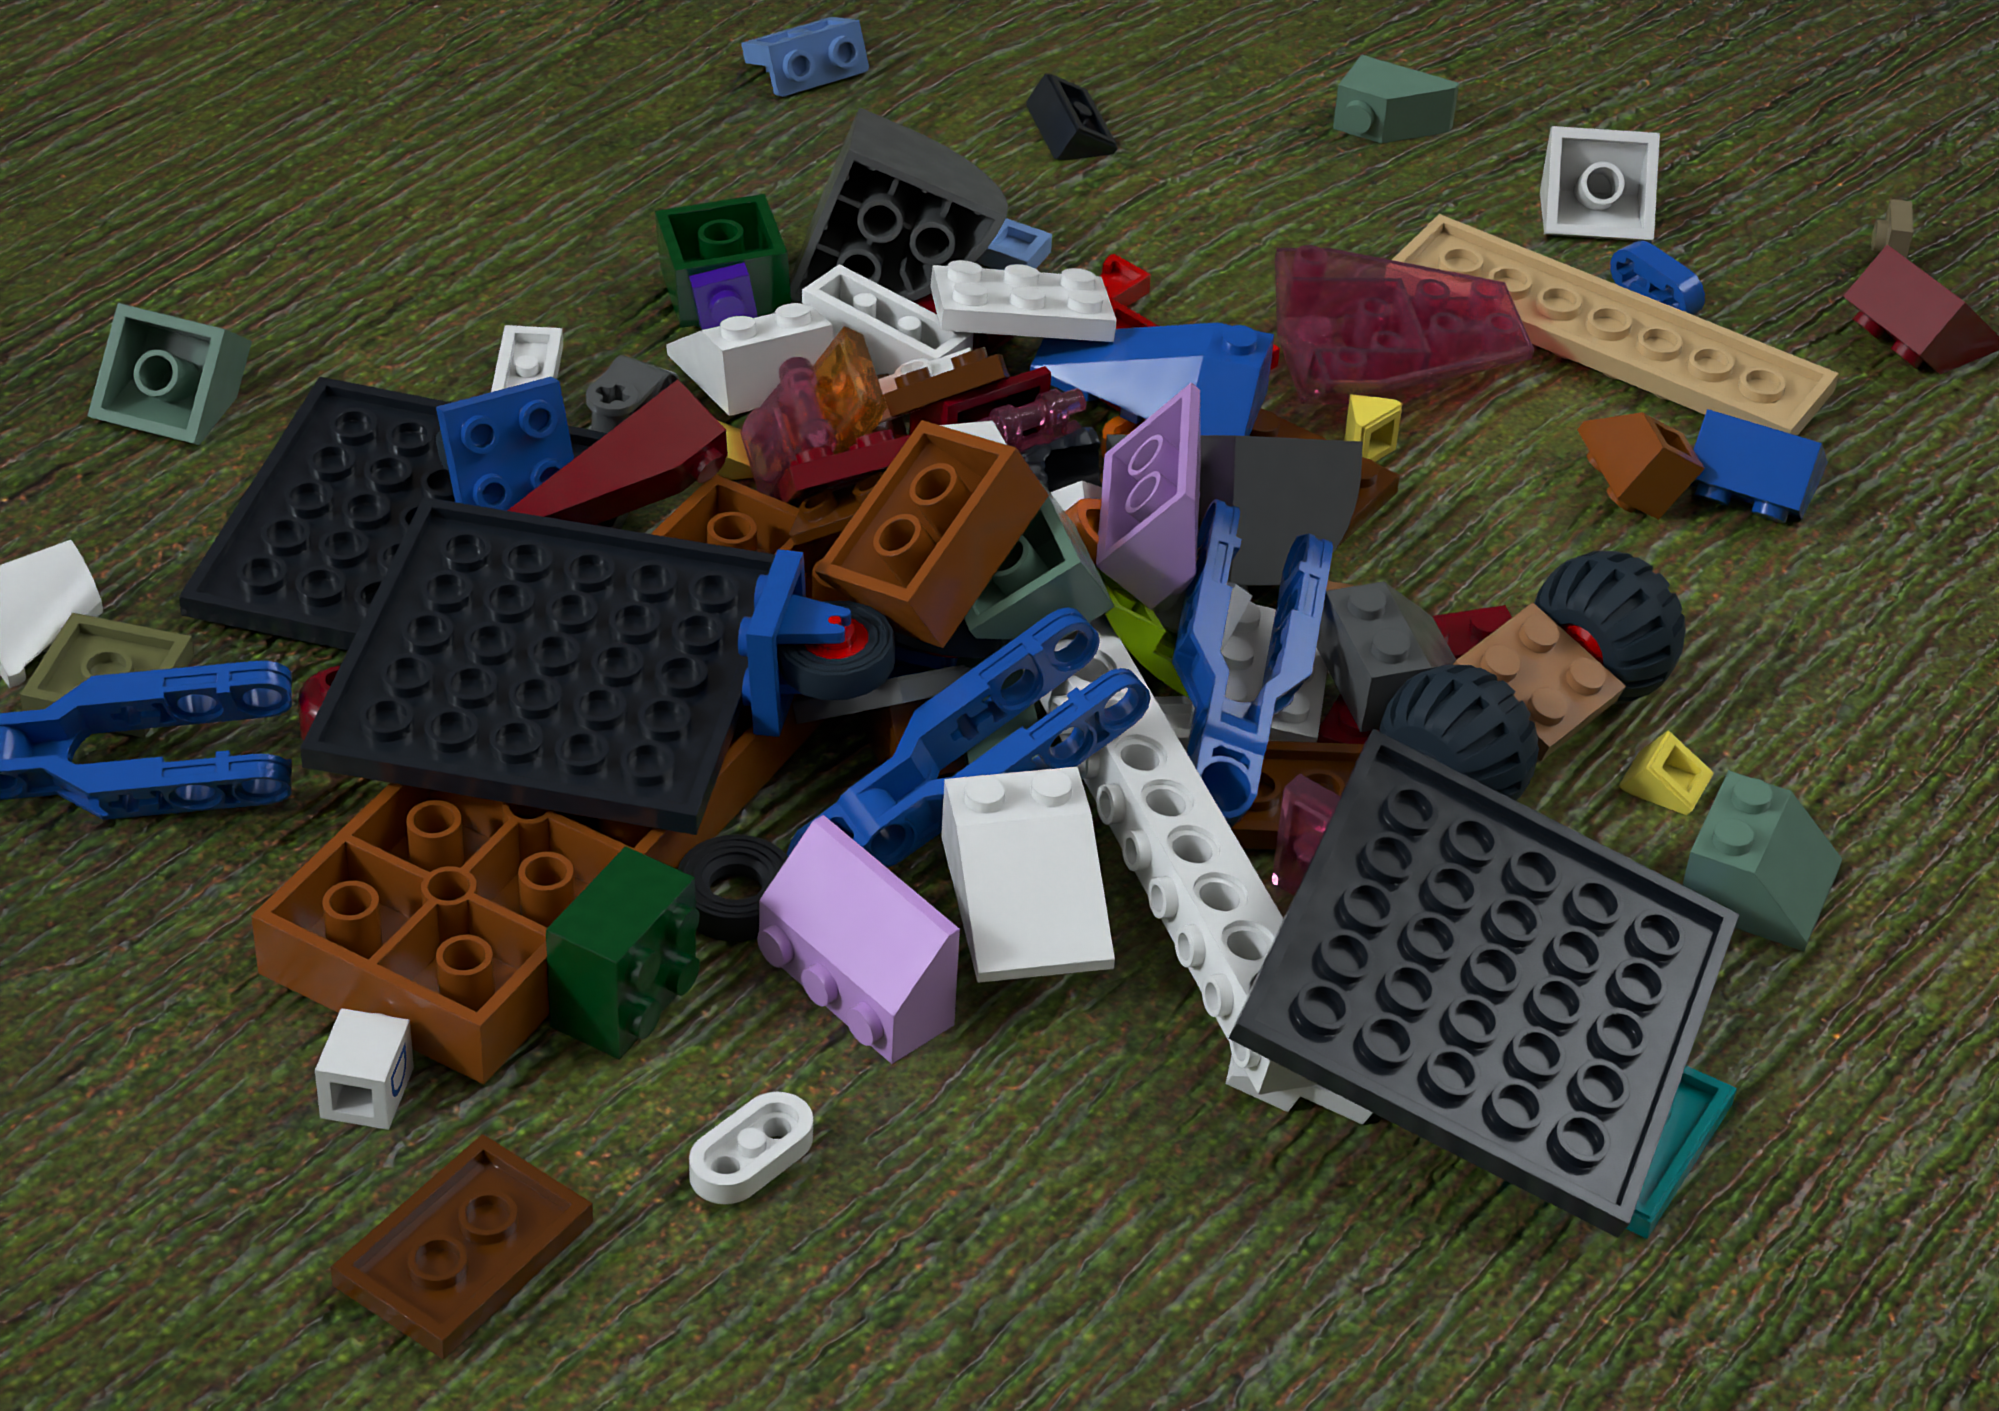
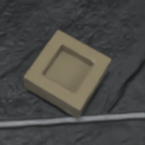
[1871,199,1913,258]

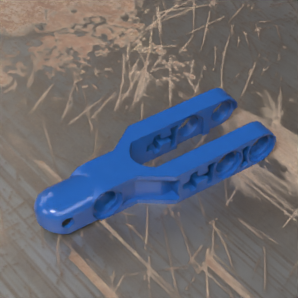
[1172,499,1333,828]
[786,607,1151,867]
[0,661,292,820]

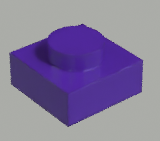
[689,262,758,330]

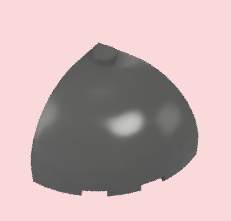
[790,107,1008,303]
[1106,434,1363,593]

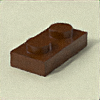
[883,347,1010,417]

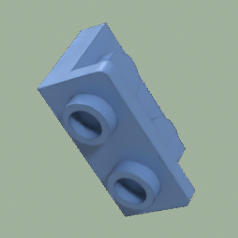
[741,17,869,97]

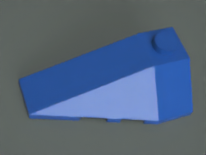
[1030,322,1274,436]

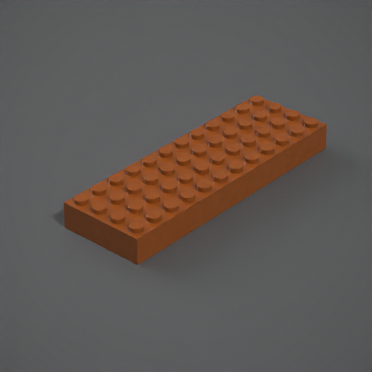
[251,474,853,1084]

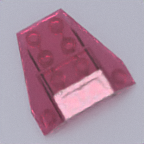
[1275,245,1534,404]

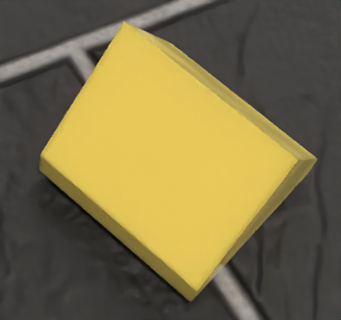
[1344,394,1402,462]

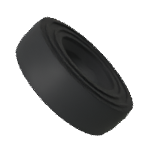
[678,834,788,941]

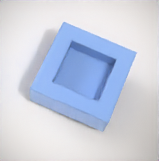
[977,218,1052,270]

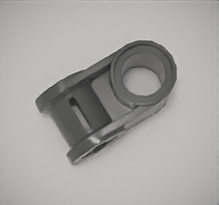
[586,355,679,433]

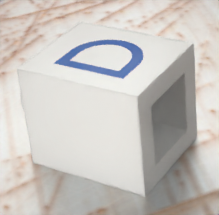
[315,1008,414,1130]

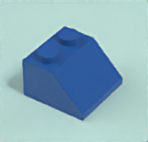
[1691,409,1828,523]

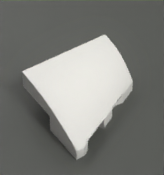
[0,540,103,688]

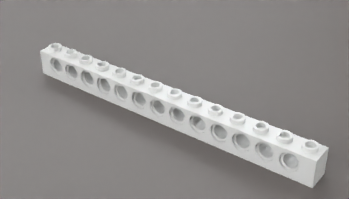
[940,421,1317,1095]

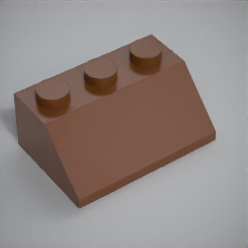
[815,420,1049,648]

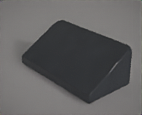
[1026,73,1118,160]

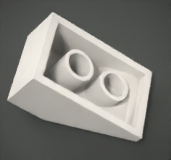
[666,303,838,416]
[941,766,1115,983]

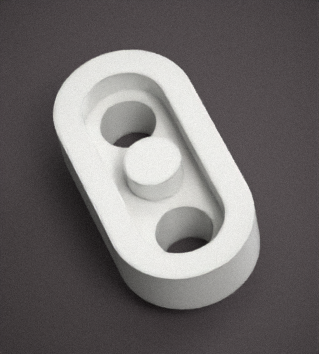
[689,1092,813,1204]

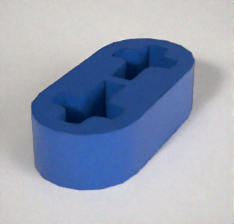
[1610,240,1705,315]

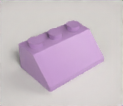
[1096,383,1201,609]
[757,815,960,1064]

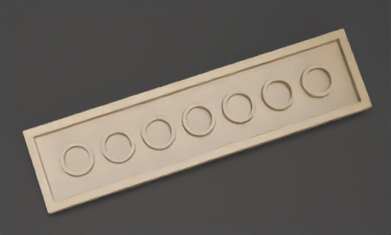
[1384,214,1839,436]

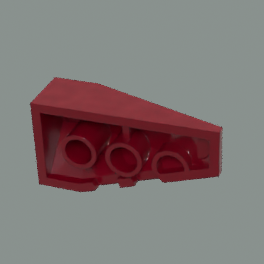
[507,379,728,525]

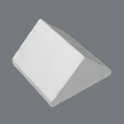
[1540,126,1660,242]

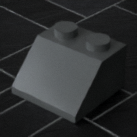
[1316,581,1456,732]

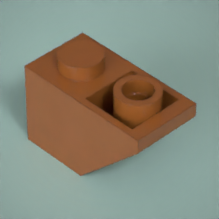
[1577,412,1705,520]

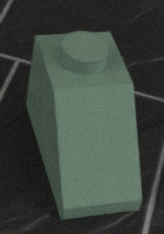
[1333,55,1459,144]

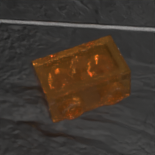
[804,326,888,455]

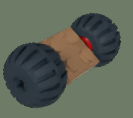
[1379,551,1686,801]

